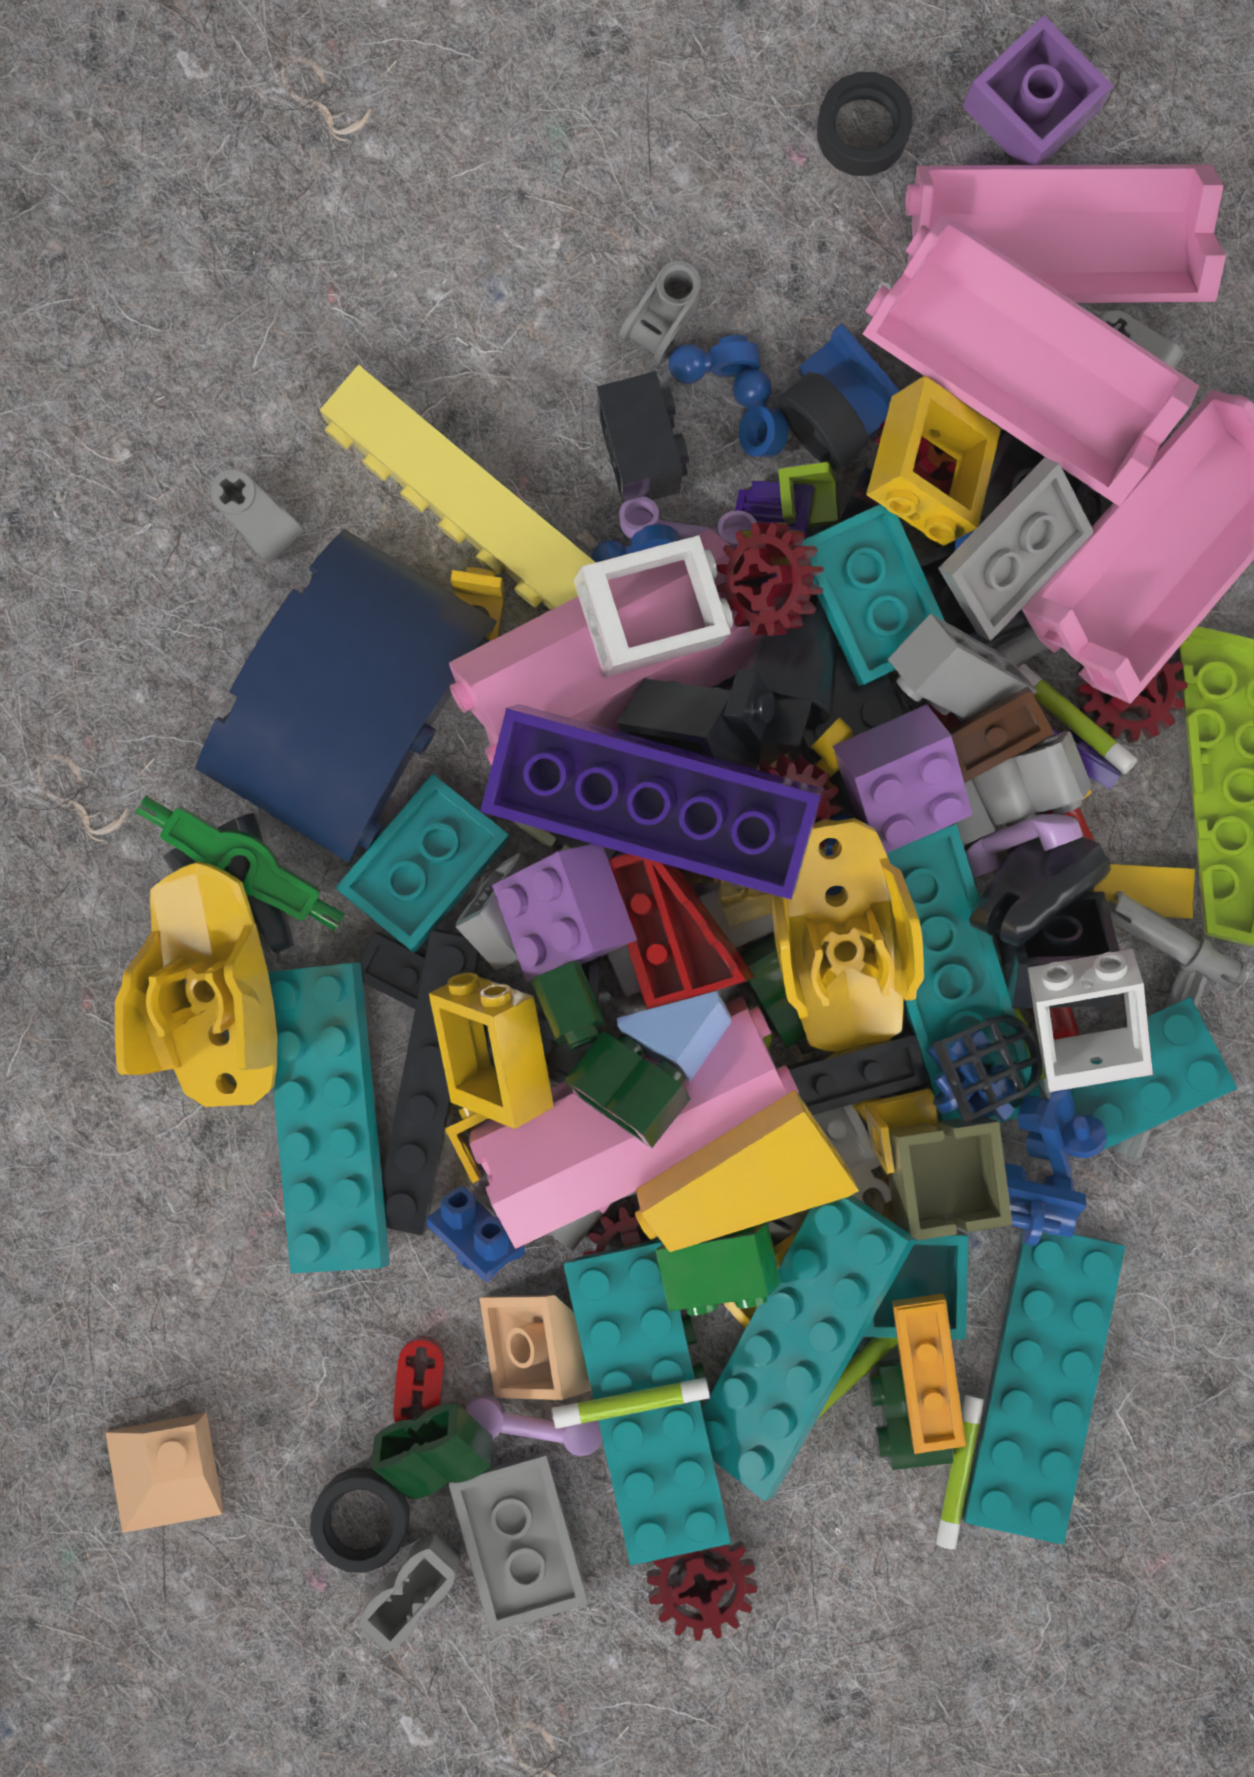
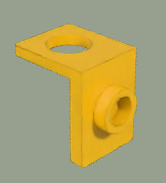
[451,567,506,641]
[864,1089,938,1174]
[445,1108,488,1183]

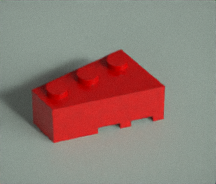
[608,853,756,1010]

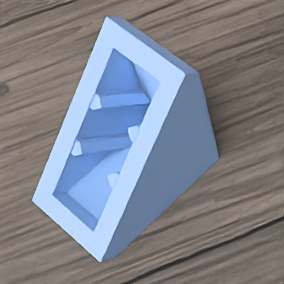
[617,991,731,1081]

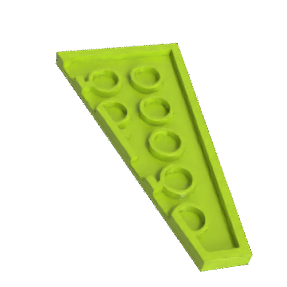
[1179,626,1254,947]

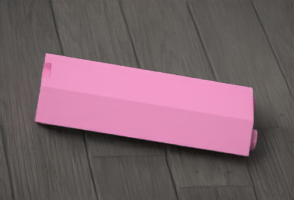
[905,164,1226,303]
[862,214,1199,507]
[1022,390,1254,704]
[449,529,761,766]
[469,996,799,1249]

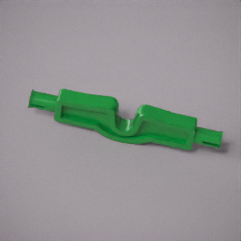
[135,795,345,931]

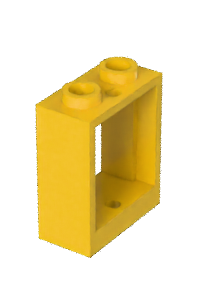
[866,376,1001,546]
[429,973,554,1129]

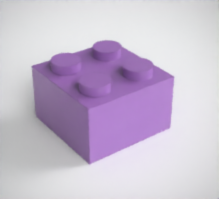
[963,15,1113,165]
[832,704,973,853]
[492,844,637,982]

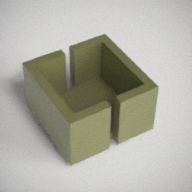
[888,1115,1013,1241]

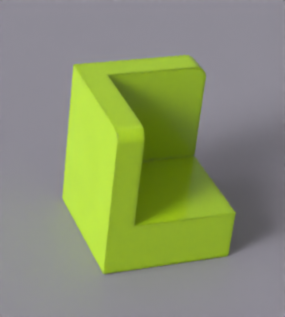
[778,462,840,528]

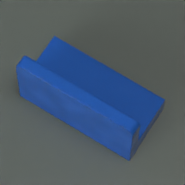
[798,323,900,440]

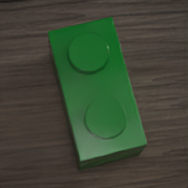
[655,1222,781,1316]

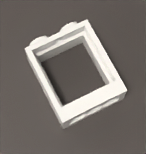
[573,535,733,678]
[1028,949,1153,1092]

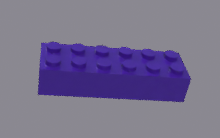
[480,704,824,900]

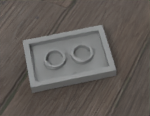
[938,457,1094,641]
[449,1451,588,1633]

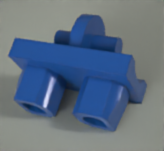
[925,1030,1016,1121]
[1017,1089,1107,1179]
[1005,1163,1086,1246]
[427,1186,525,1283]

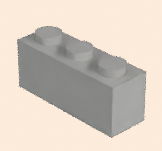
[888,614,1037,722]

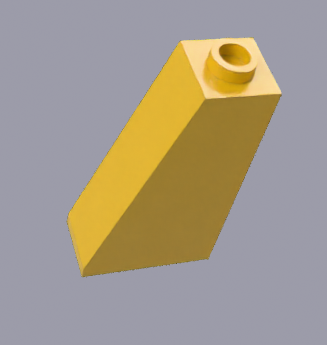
[635,1089,859,1252]

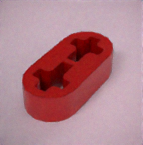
[393,1336,445,1422]

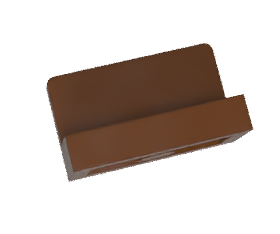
[947,686,1054,783]

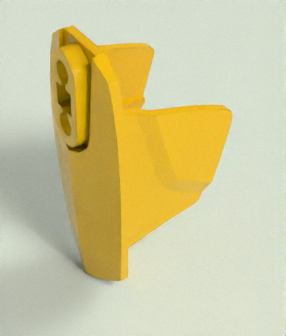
[772,818,924,1052]
[115,861,278,1107]

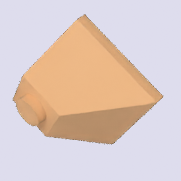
[479,1294,591,1400]
[105,1412,224,1533]

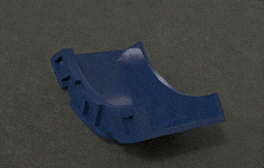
[195,529,497,862]

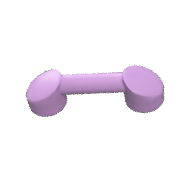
[619,497,757,545]
[965,814,1084,878]
[465,1394,602,1456]

